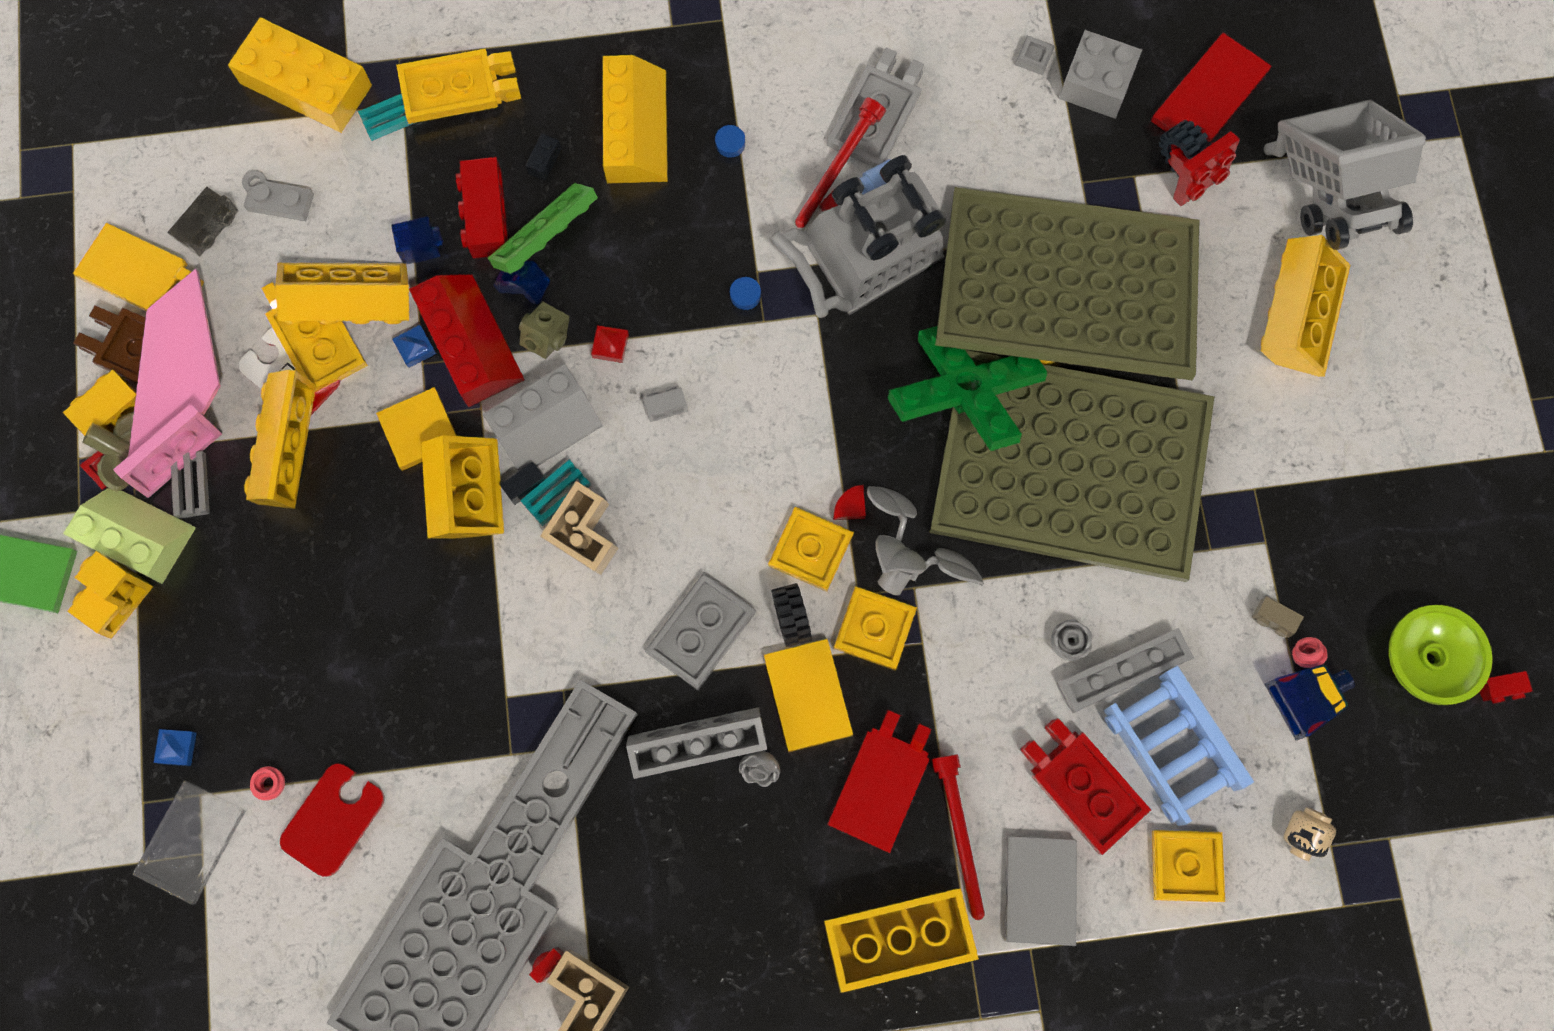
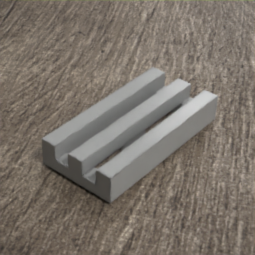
[171,451,210,519]

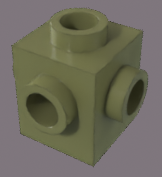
[519,302,570,359]

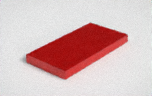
[1151,33,1272,141]

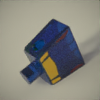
[1264,664,1355,741]

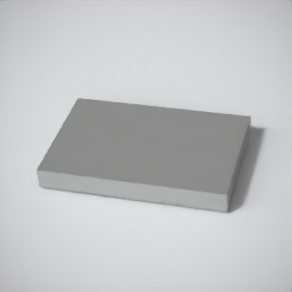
[645,573,756,690]
[1005,836,1077,946]

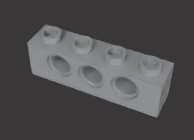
[626,707,767,779]

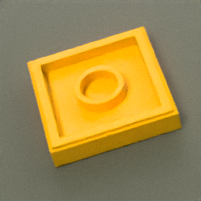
[376,387,457,471]
[768,507,854,592]
[834,586,917,670]
[1152,830,1225,902]

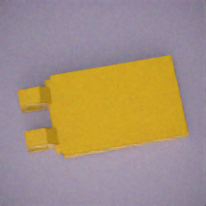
[396,48,521,124]
[73,223,204,312]
[261,282,368,392]

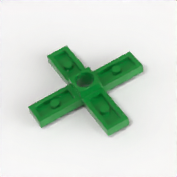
[888,326,1048,451]

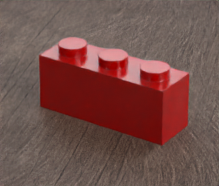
[456,157,508,258]

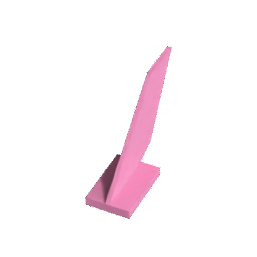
[113,269,222,498]

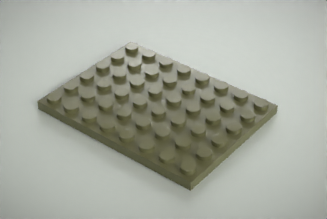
[935,187,1200,381]
[930,350,1215,582]

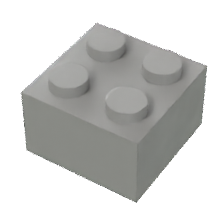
[1059,30,1142,119]

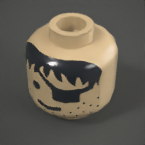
[1284,807,1336,861]

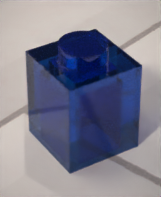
[391,216,443,265]

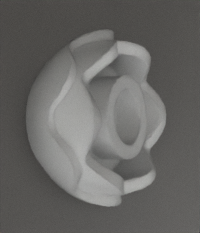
[1051,619,1092,661]
[739,751,780,787]

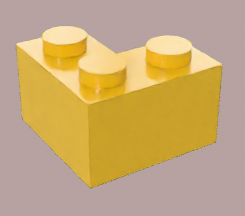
[67,551,154,639]

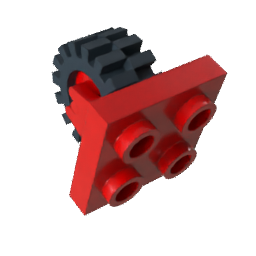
[1159,120,1240,206]

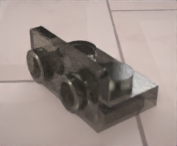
[167,186,239,257]

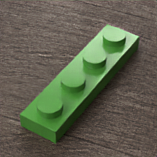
[488,183,598,274]

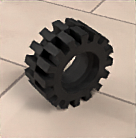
[771,583,812,647]

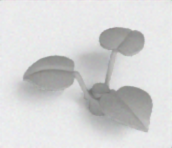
[867,486,984,595]

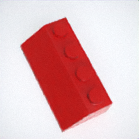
[409,275,525,407]

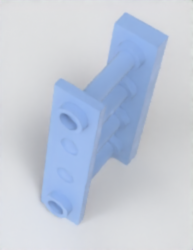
[1104,665,1254,826]

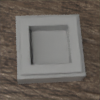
[1015,35,1055,75]

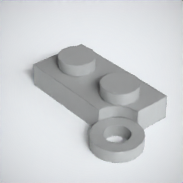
[242,170,314,222]

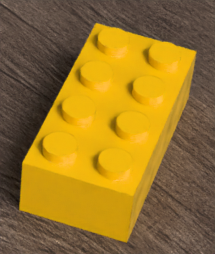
[228,17,372,133]
[824,888,979,993]

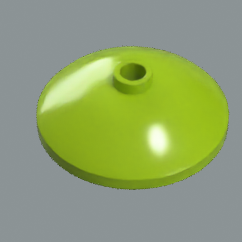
[1389,605,1492,705]

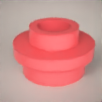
[1292,637,1328,668]
[250,766,285,801]

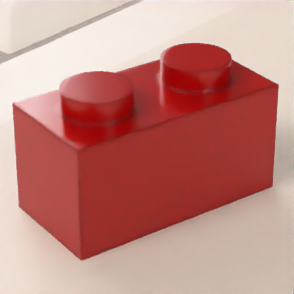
[1480,671,1532,704]

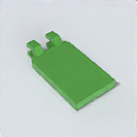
[0,535,78,613]

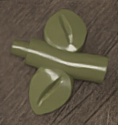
[82,412,134,492]

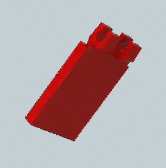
[827,710,931,853]
[1019,718,1151,855]

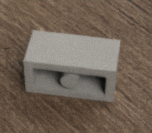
[643,387,688,422]

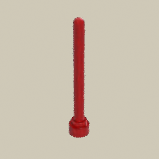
[795,97,886,228]
[932,754,985,921]

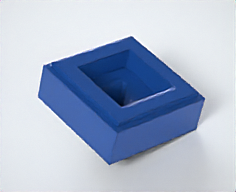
[392,325,436,368]
[154,729,196,766]

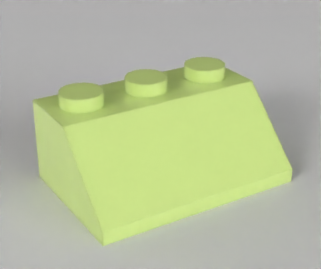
[63,488,196,584]

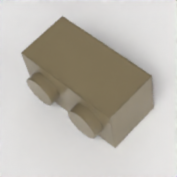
[1252,596,1304,638]

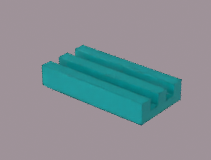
[358,93,417,141]
[520,459,591,526]

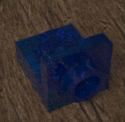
[493,261,550,304]

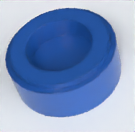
[715,125,746,158]
[730,277,761,310]

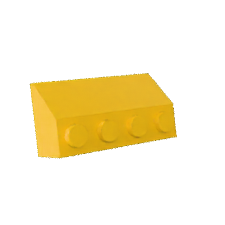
[603,55,668,184]
[1260,235,1351,377]
[275,263,409,325]
[244,370,316,509]

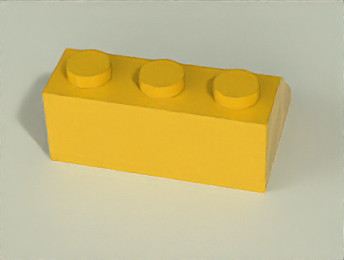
[421,435,504,539]

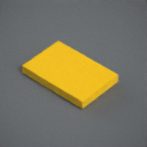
[764,639,853,753]

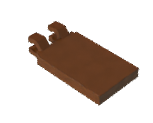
[73,305,146,384]

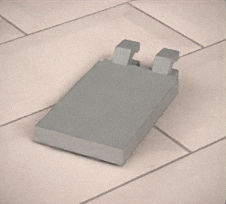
[827,47,924,167]

